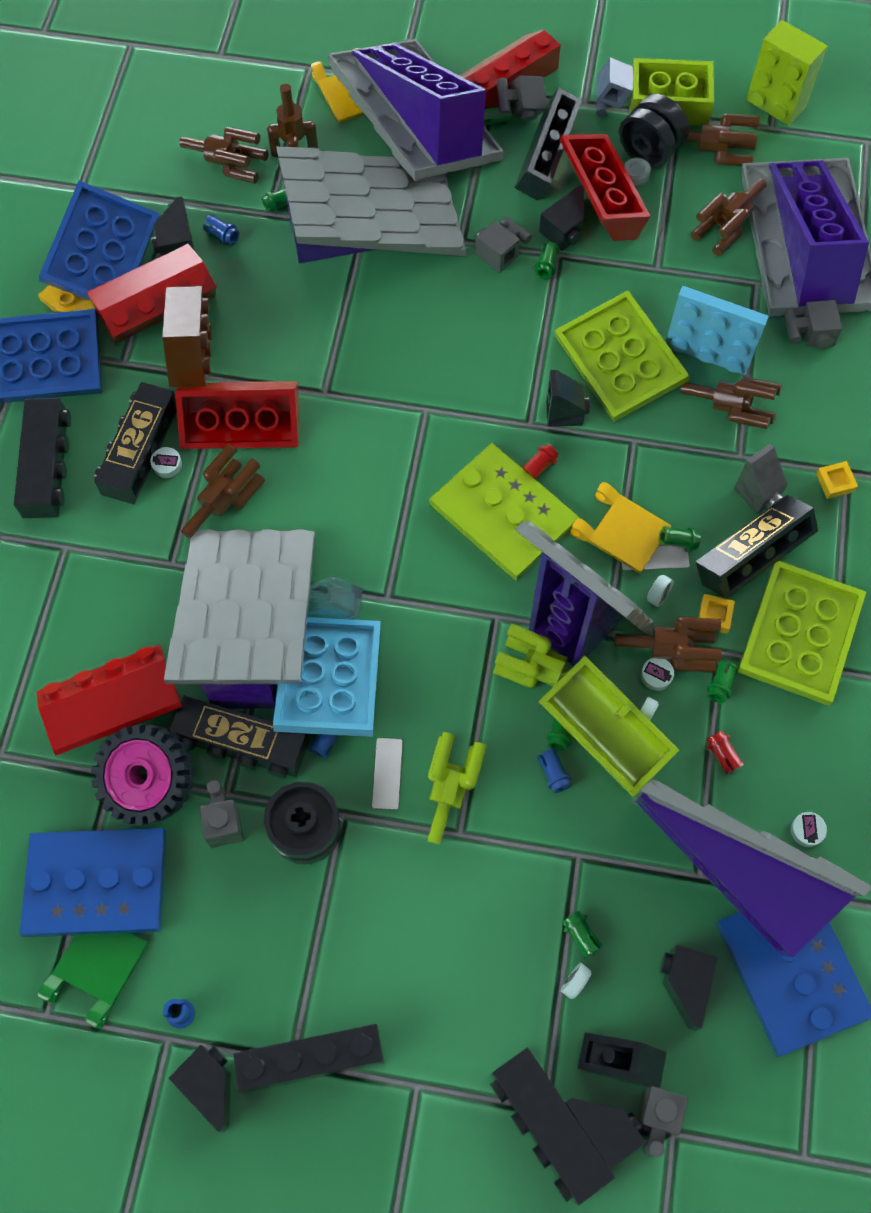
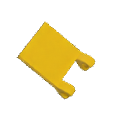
[311,48,365,124]
[570,482,671,574]

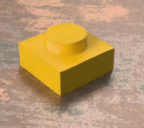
[816,461,858,499]
[698,594,735,634]

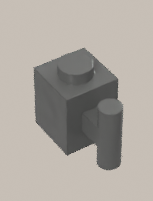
[497,76,547,121]
[475,216,532,273]
[784,300,842,348]
[200,780,244,848]
[638,1086,688,1157]

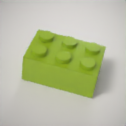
[746,20,828,125]
[629,58,714,126]

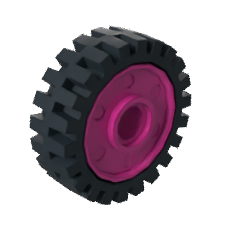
[91,725,195,825]

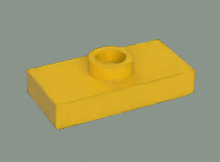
[38,285,96,313]

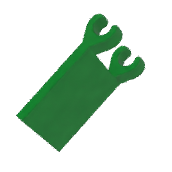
[38,933,149,1029]

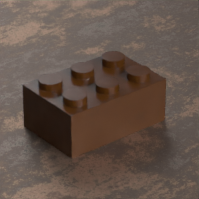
[162,286,212,387]

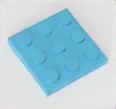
[666,286,769,375]

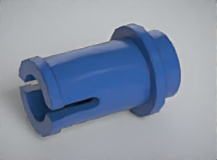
[203,214,239,245]
[308,734,339,759]
[537,748,572,793]
[163,999,195,1029]

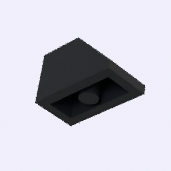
[539,184,584,251]
[151,196,195,257]
[546,370,590,427]
[660,945,718,1031]
[578,1032,667,1088]
[169,1045,231,1132]
[565,1098,646,1169]

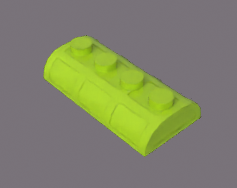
[538,656,679,797]

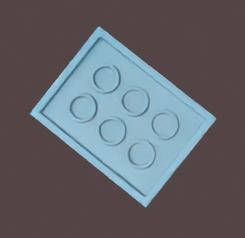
[273,617,381,737]

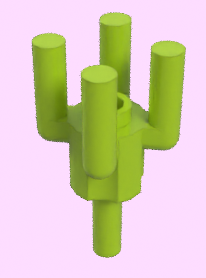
[493,623,570,688]
[427,732,487,845]

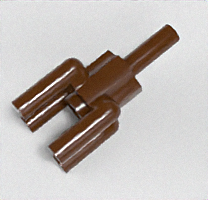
[267,83,318,157]
[685,114,760,166]
[179,127,269,184]
[691,178,767,256]
[681,377,782,429]
[181,444,265,538]
[614,617,722,673]

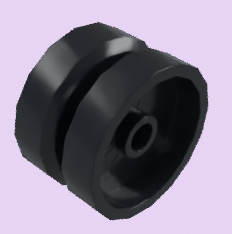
[618,94,690,168]
[264,782,342,864]

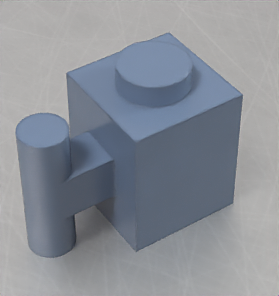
[596,58,633,117]

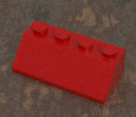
[459,30,561,109]
[559,134,651,241]
[87,244,217,344]
[175,381,300,449]
[36,644,182,756]

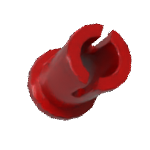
[522,444,559,480]
[706,731,744,775]

